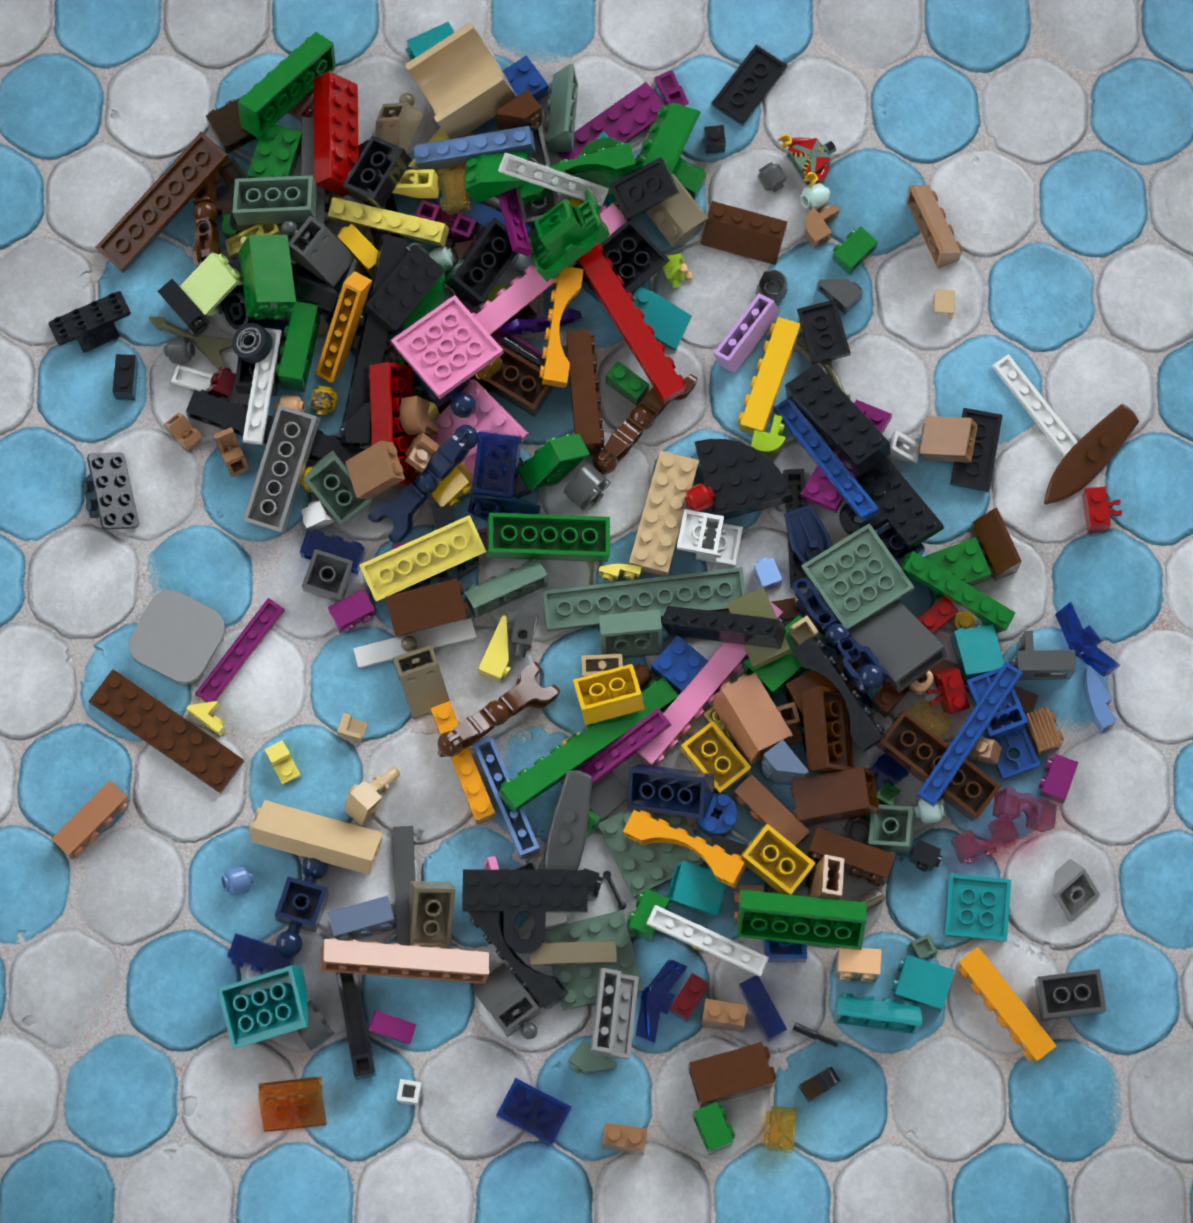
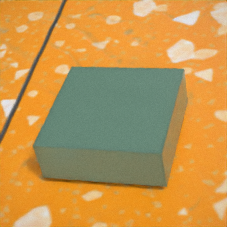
[910,934,938,960]

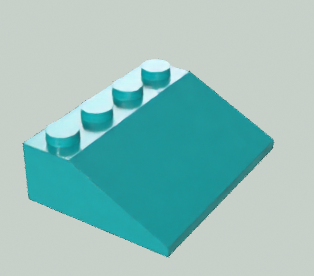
[217,965,308,1050]
[833,993,922,1034]

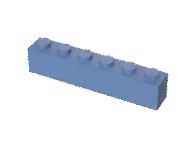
[414,126,535,170]
[473,736,540,860]

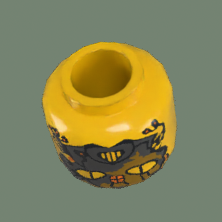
[310,386,338,416]

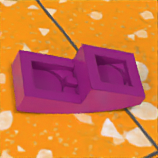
[654,70,689,106]
[368,1010,417,1044]

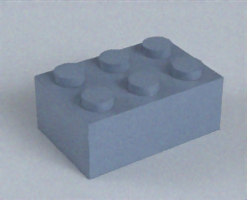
[327,895,396,941]

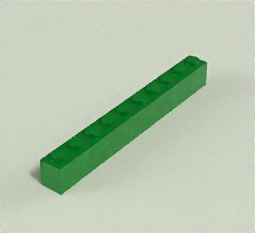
[499,677,678,814]

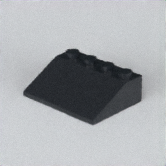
[573,219,670,304]

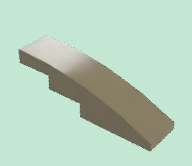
[529,942,616,966]

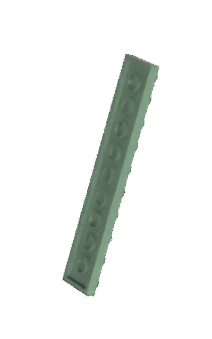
[542,567,746,631]

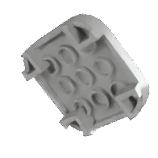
[129,590,226,686]

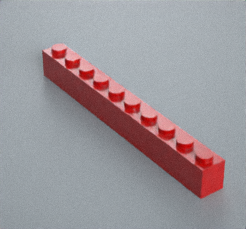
[576,222,686,404]

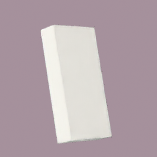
[171,364,212,391]

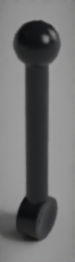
[603,871,626,910]

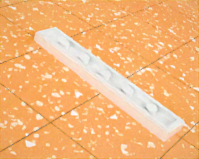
[498,152,609,207]
[242,328,282,445]
[992,354,1078,457]
[353,618,476,669]
[646,905,769,977]

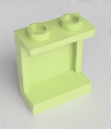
[180,253,243,316]

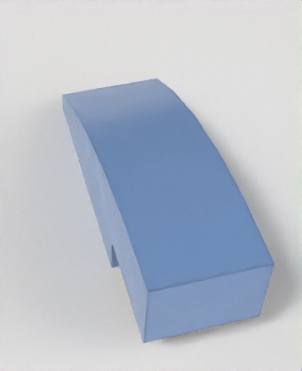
[1084,665,1117,733]

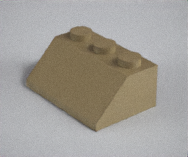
[645,174,709,246]

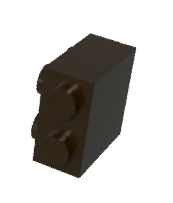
[206,98,257,154]

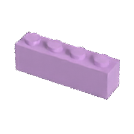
[713,294,780,374]

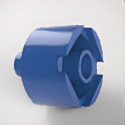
[695,793,737,838]

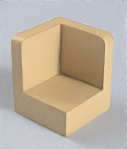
[933,289,955,319]
[789,616,819,646]
[337,713,367,743]

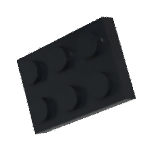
[609,157,679,220]
[797,299,851,365]

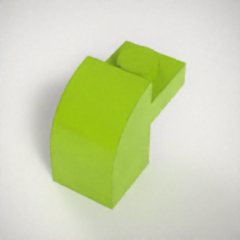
[751,415,786,457]

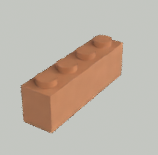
[733,774,810,847]
[51,780,130,859]

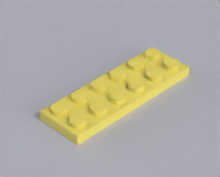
[359,515,486,602]

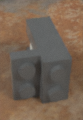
[1010,631,1076,680]

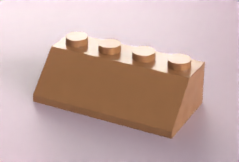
[906,185,962,269]

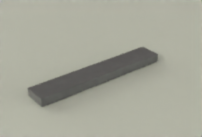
[393,826,416,946]

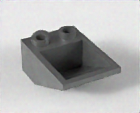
[281,216,356,288]
[471,963,541,1039]

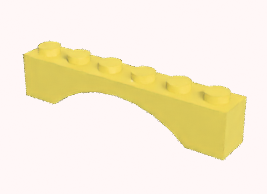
[328,197,449,248]

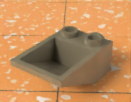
[375,93,423,152]
[393,636,451,719]

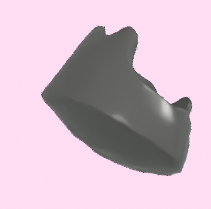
[756,270,788,303]
[843,817,870,845]

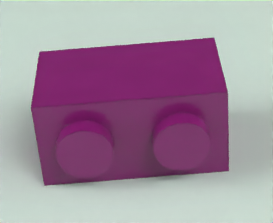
[328,589,376,633]
[1038,754,1079,804]

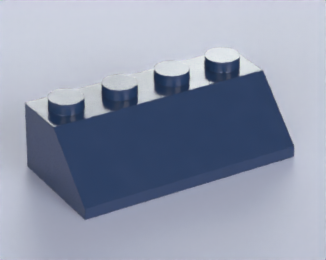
[627,764,715,819]

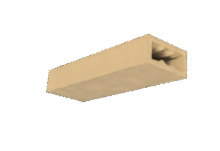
[249,800,383,875]

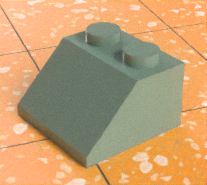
[868,805,916,853]

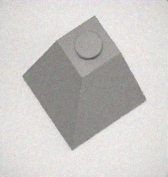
[1052,859,1100,922]

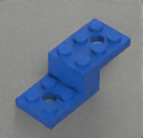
[966,667,1041,781]

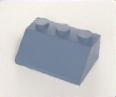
[760,740,809,785]

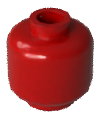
[684,483,715,512]

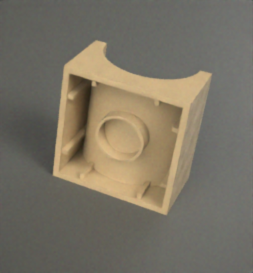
[405,23,517,139]

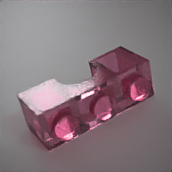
[992,787,1057,833]
[951,814,1019,864]

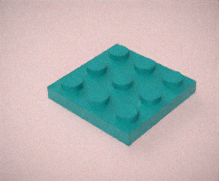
[944,873,1011,942]

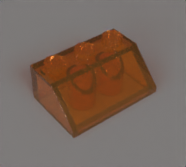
[259,1076,327,1132]

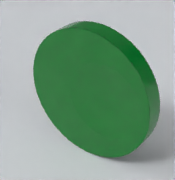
[578,138,632,195]

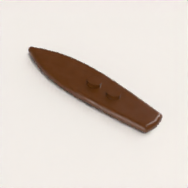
[1044,404,1139,505]

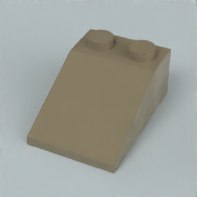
[408,881,456,949]

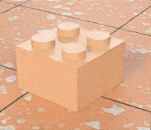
[835,948,882,983]

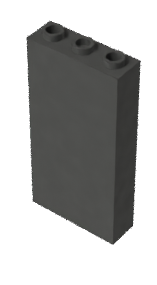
[826,600,947,693]

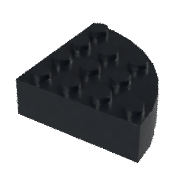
[694,439,794,520]

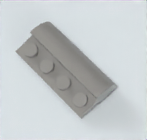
[590,968,639,1060]

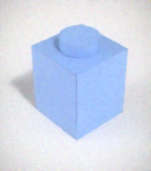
[754,558,782,591]

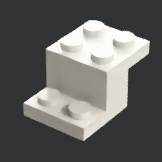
[677,509,743,567]

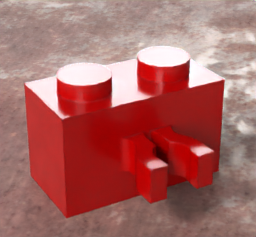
[1082,486,1122,533]
[925,667,970,714]

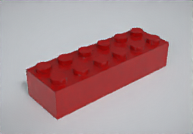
[313,71,359,197]
[369,362,416,488]

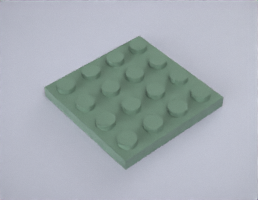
[801,523,914,631]
[597,809,706,898]
[545,910,644,1011]

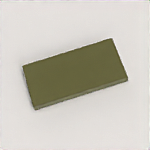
[727,587,792,669]

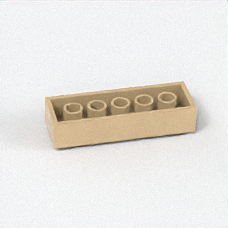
[629,450,699,577]

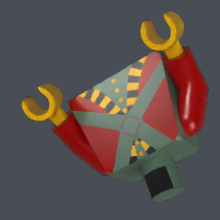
[778,134,836,188]

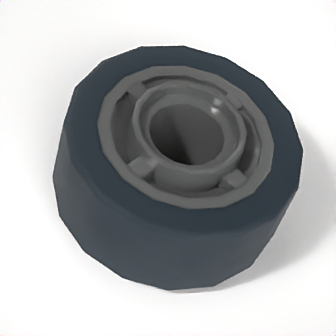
[232,323,273,363]

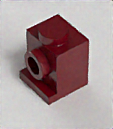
[206,366,236,398]

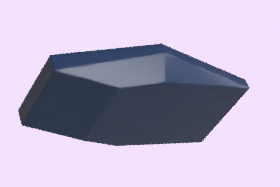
[468,491,541,521]
[784,504,831,565]

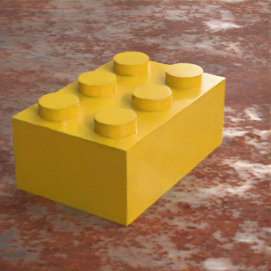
[573,664,645,725]
[680,721,752,794]
[740,824,816,895]

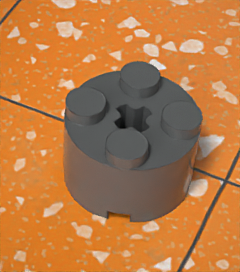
[563,464,611,512]
[297,1000,335,1050]

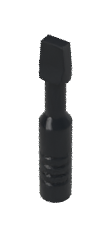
[792,1022,838,1047]

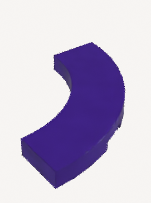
[501,308,582,335]

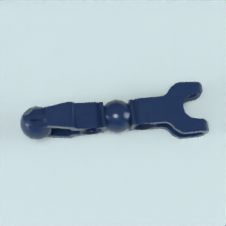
[368,425,479,544]
[792,578,889,693]

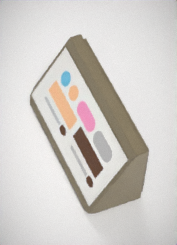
[851,888,886,910]

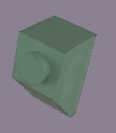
[568,1040,617,1075]

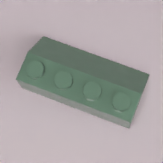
[545,64,578,152]
[464,559,548,618]

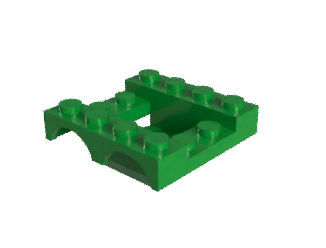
[528,189,610,282]

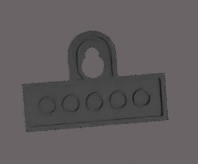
[839,457,944,550]
[462,869,588,954]

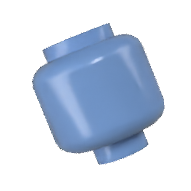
[221,866,254,895]

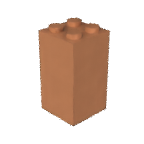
[711,673,793,765]

